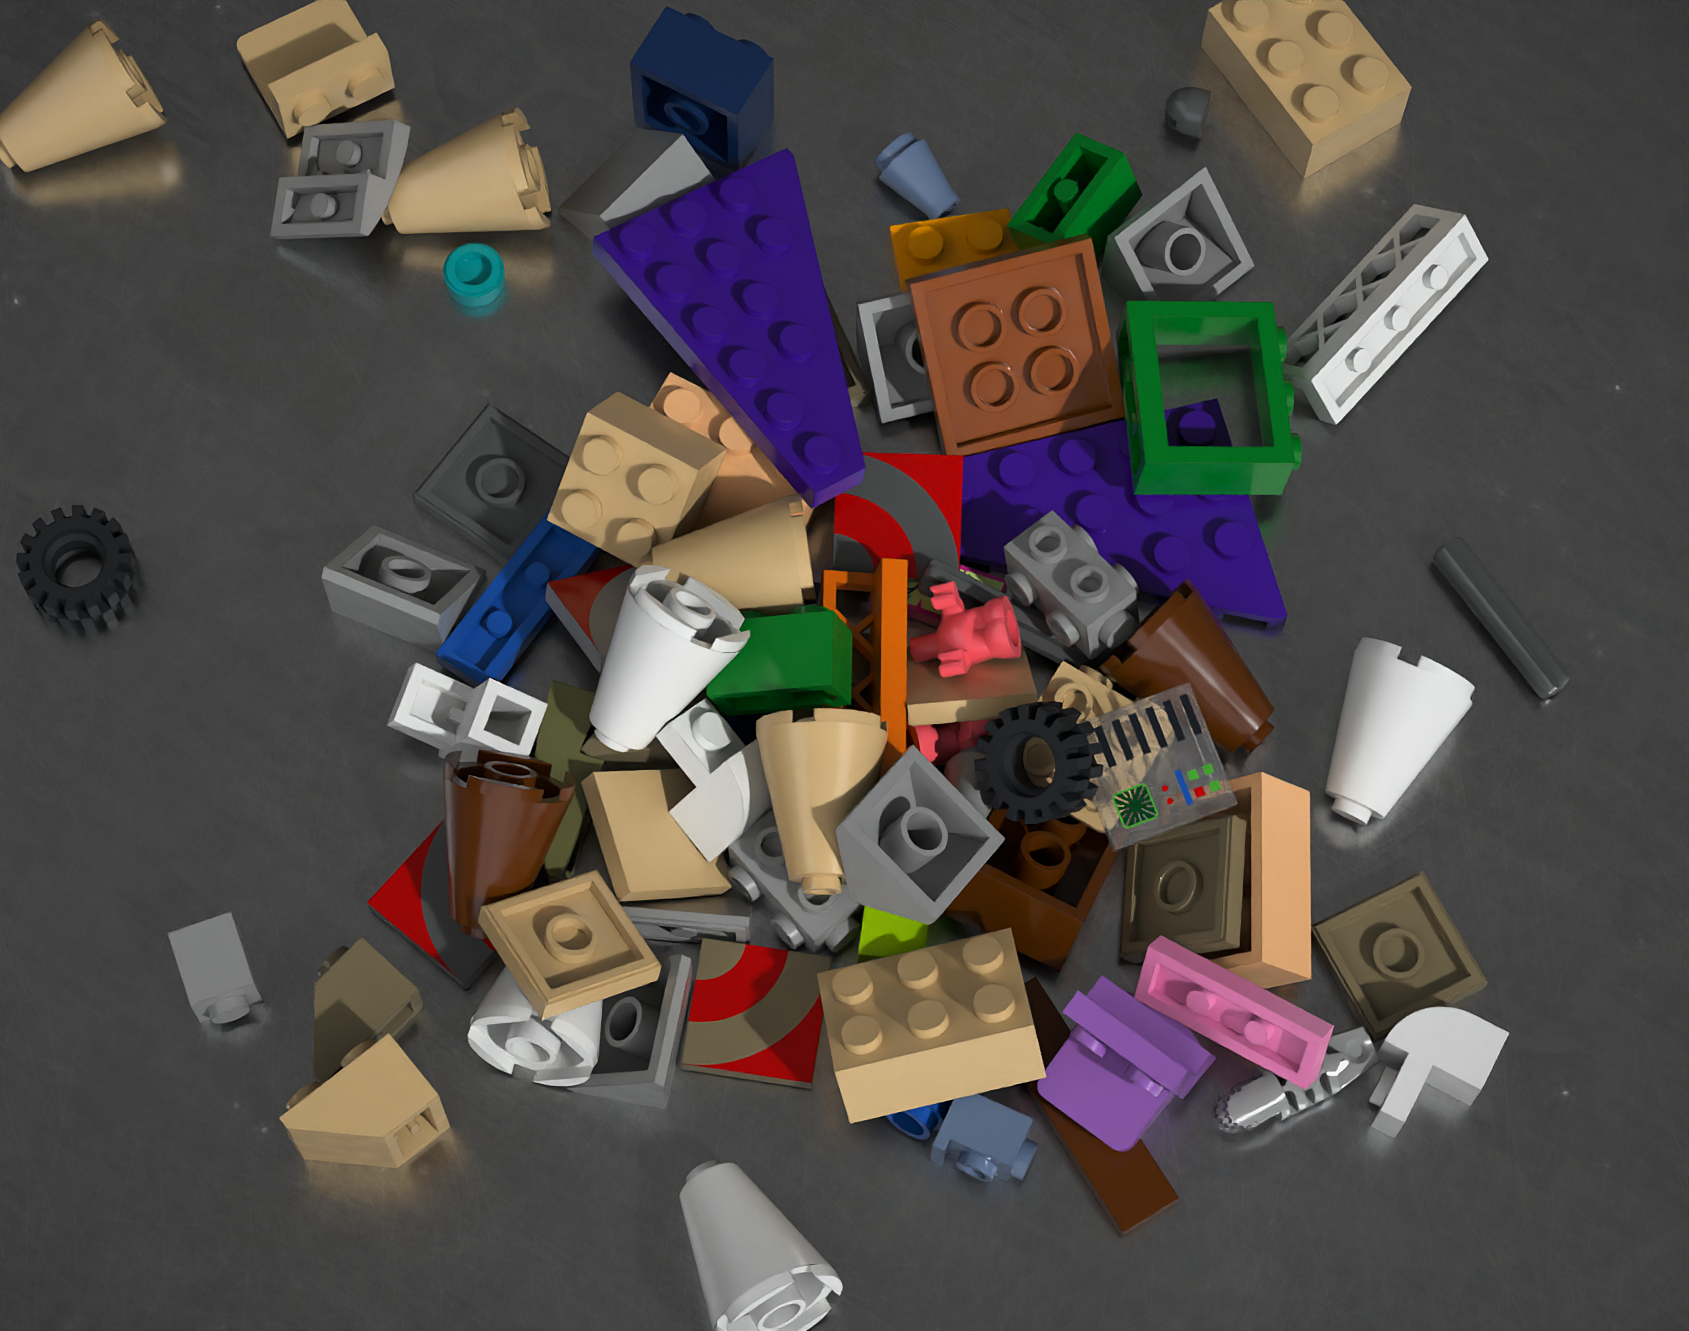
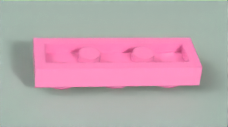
[1134,935,1334,1090]

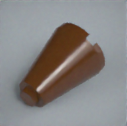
[1097,578,1275,754]
[443,750,576,939]

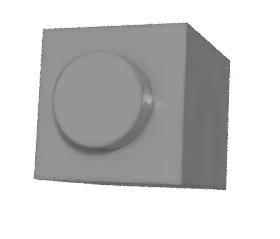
[167,911,263,1024]

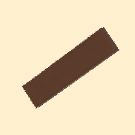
[1023,976,1179,1237]

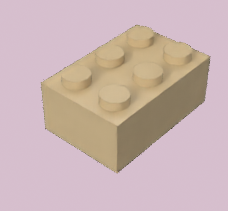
[1201,0,1412,180]
[817,927,1047,1124]

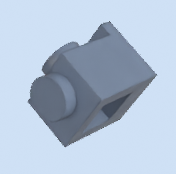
[930,1094,1038,1182]

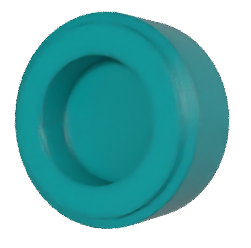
[443,243,506,307]

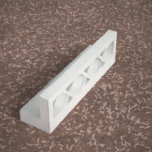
[1282,204,1489,425]

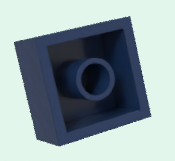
[630,6,774,172]

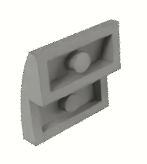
[270,120,411,239]

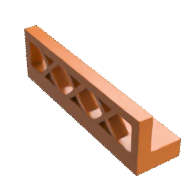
[820,558,908,781]

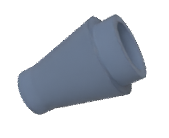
[874,132,961,220]

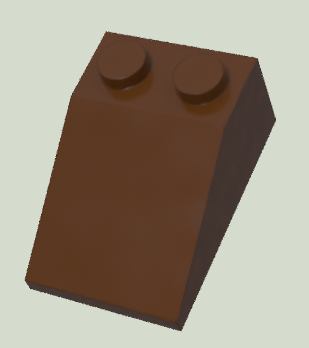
[943,793,1145,972]

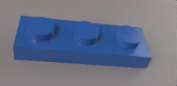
[435,509,602,688]

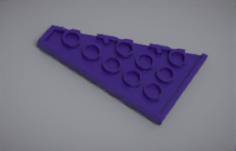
[592,148,866,509]
[960,398,1288,628]

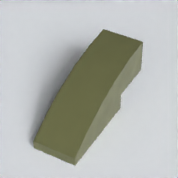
[534,680,606,885]

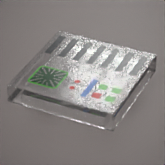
[1078,682,1238,853]

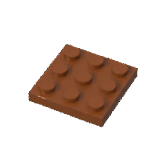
[905,233,1125,457]

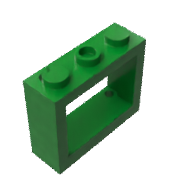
[1116,301,1302,495]

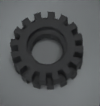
[16,505,140,629]
[974,701,1104,824]

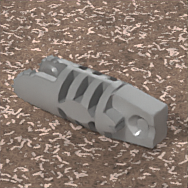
[1213,1026,1380,1129]

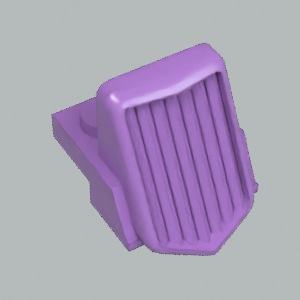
[1037,975,1216,1152]

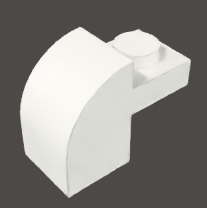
[386,663,548,762]
[656,697,773,863]
[1369,1007,1509,1138]

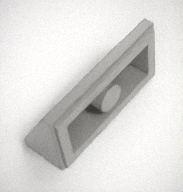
[619,896,753,945]

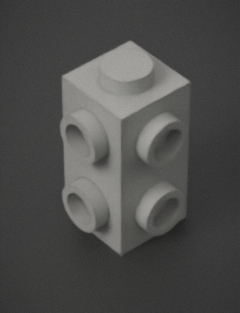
[1004,510,1140,660]
[727,809,864,955]

